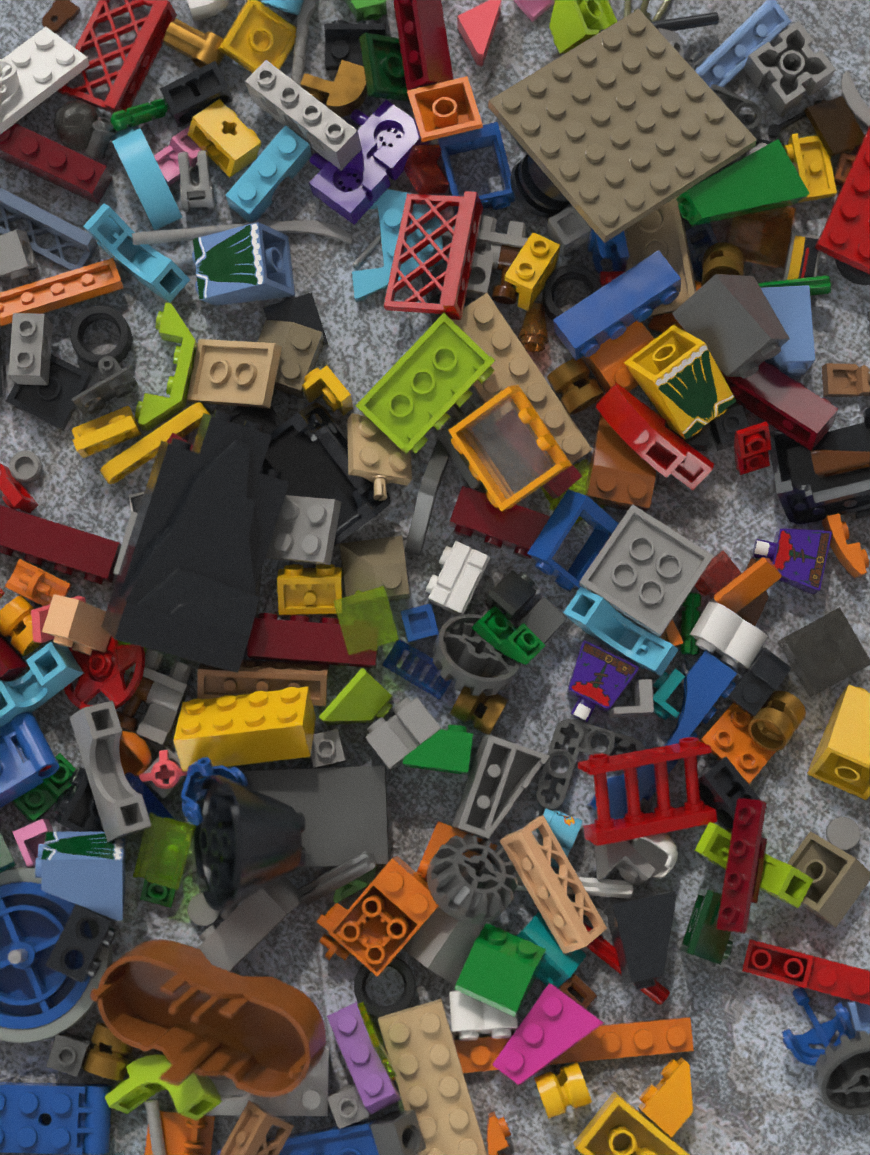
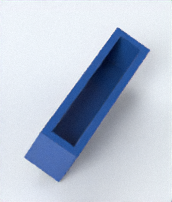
[553,250,681,361]

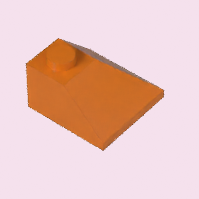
[407,76,483,142]

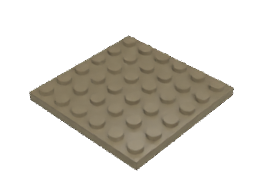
[488,9,757,243]

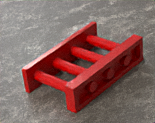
[577,737,717,846]

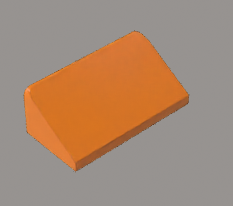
[713,557,782,613]

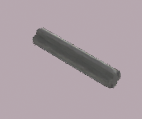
[297,851,377,905]

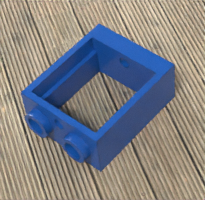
[437,122,515,215]
[527,490,619,592]

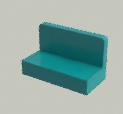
[516,912,586,988]

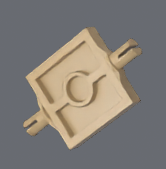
[347,413,412,501]

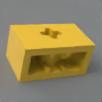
[188,99,262,178]

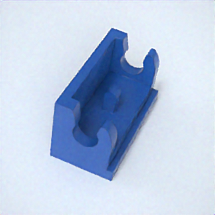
[587,228,629,274]

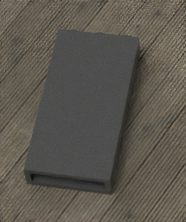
[185,766,389,871]

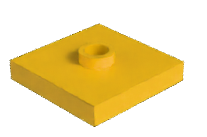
[218,0,296,73]

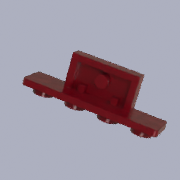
[717,798,767,934]

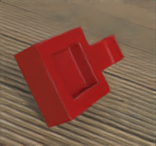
[0,464,39,513]

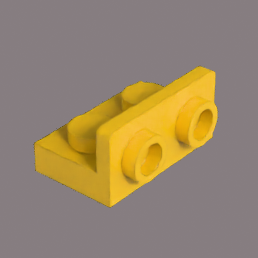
[504,233,560,311]
[302,365,353,416]
[72,406,142,458]
[277,564,343,615]

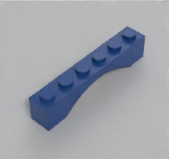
[587,650,737,820]

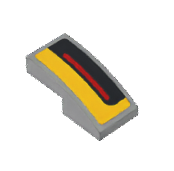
[782,232,821,300]

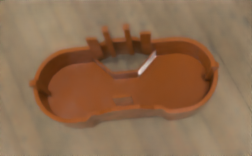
[90,939,326,1097]

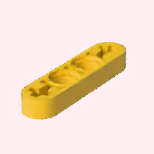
[100,402,210,485]

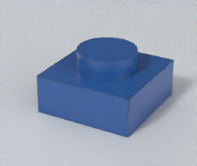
[400,603,439,643]

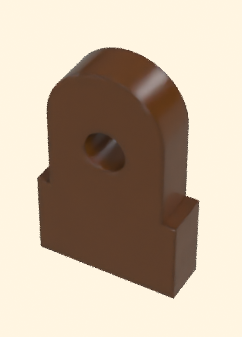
[42,0,81,34]

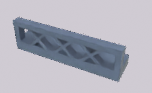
[0,187,98,271]

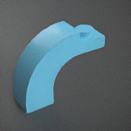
[111,125,183,231]
[83,203,190,303]
[563,587,678,677]

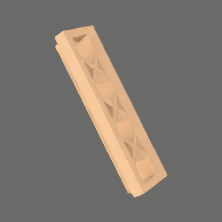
[499,815,607,954]

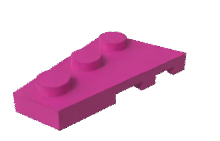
[492,983,604,1085]

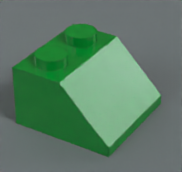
[403,724,473,775]
[454,923,546,1017]

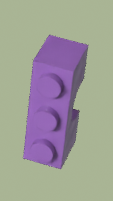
[327,1002,401,1114]

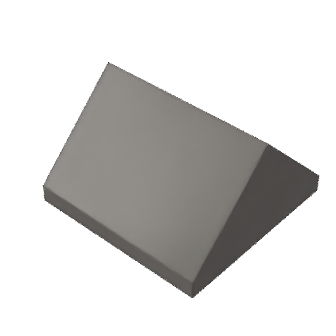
[402,907,484,985]

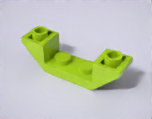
[135,302,197,431]

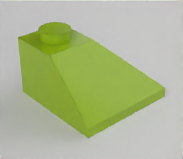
[549,0,617,54]
[319,668,393,725]

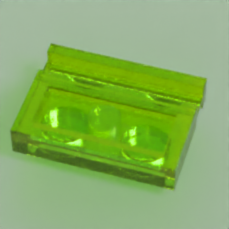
[133,813,196,890]

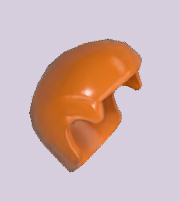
[119,731,152,781]

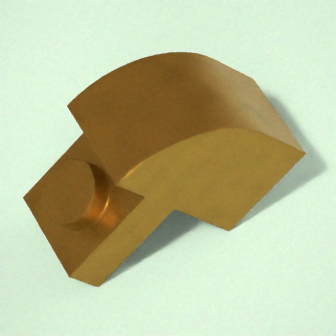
[301,60,368,117]

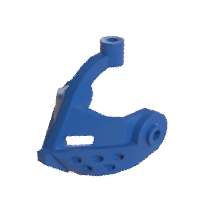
[181,757,248,825]
[782,987,855,1066]

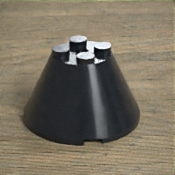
[194,775,306,911]

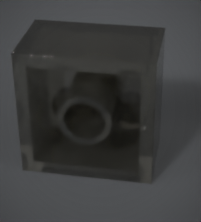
[778,607,870,697]

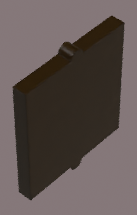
[804,96,865,157]

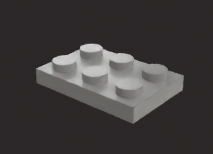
[265,495,341,565]

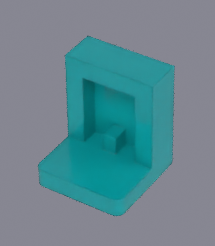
[652,669,685,721]

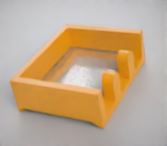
[448,385,572,511]

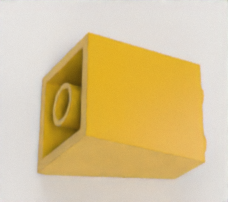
[807,684,870,800]

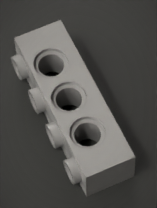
[245,60,362,170]

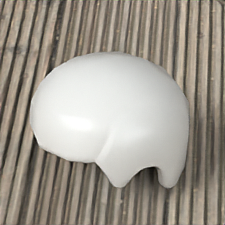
[631,833,678,879]

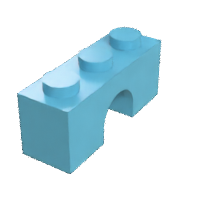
[225,125,312,222]
[0,641,83,727]

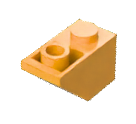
[638,1057,693,1138]

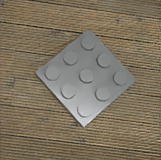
[579,504,714,637]

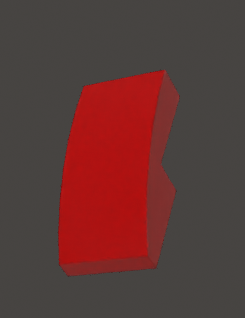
[734,422,771,475]

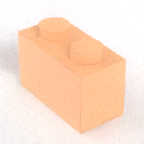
[42,594,111,655]

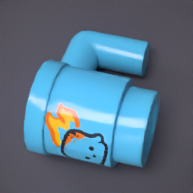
[536,808,583,868]

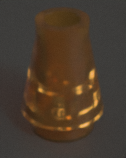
[518,303,549,352]

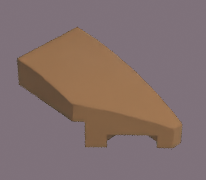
[822,363,870,397]

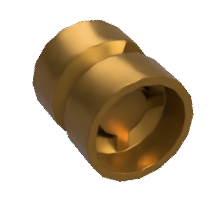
[702,242,744,285]
[547,357,605,415]
[450,686,509,735]
[748,690,806,752]
[83,1022,134,1081]

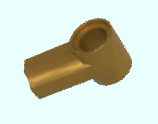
[163,19,225,68]

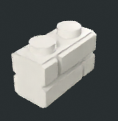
[425,541,490,615]

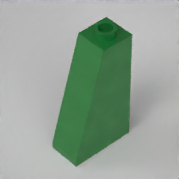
[676,139,810,226]

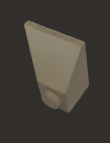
[340,536,410,606]

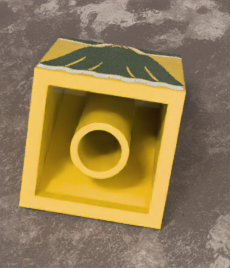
[624,325,736,439]

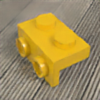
[784,133,837,203]

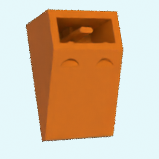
[328,856,439,977]

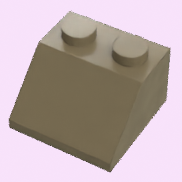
[257,320,324,399]
[787,831,870,928]

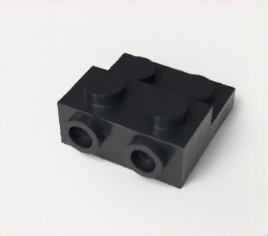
[53,766,147,832]

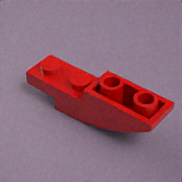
[596,383,714,490]
[742,939,870,1005]

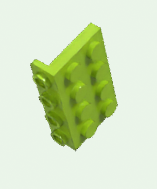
[355,313,496,455]

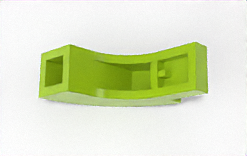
[694,822,814,908]
[105,1055,223,1121]

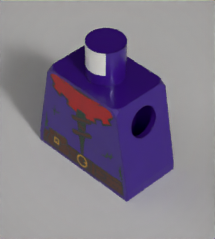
[752,528,832,594]
[567,640,639,722]

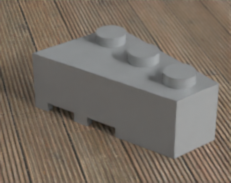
[452,735,550,838]
[197,876,301,972]

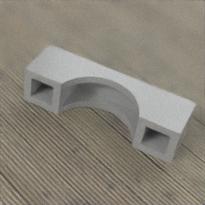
[69,701,151,842]

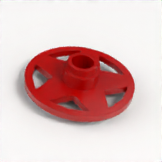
[64,636,145,709]

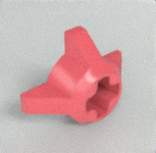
[139,750,187,789]

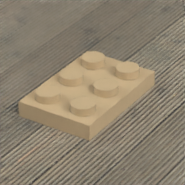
[187,339,282,408]

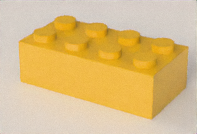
[173,687,316,772]
[573,1091,690,1155]

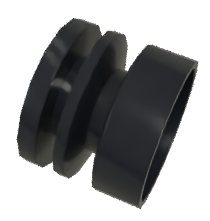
[510,154,570,218]

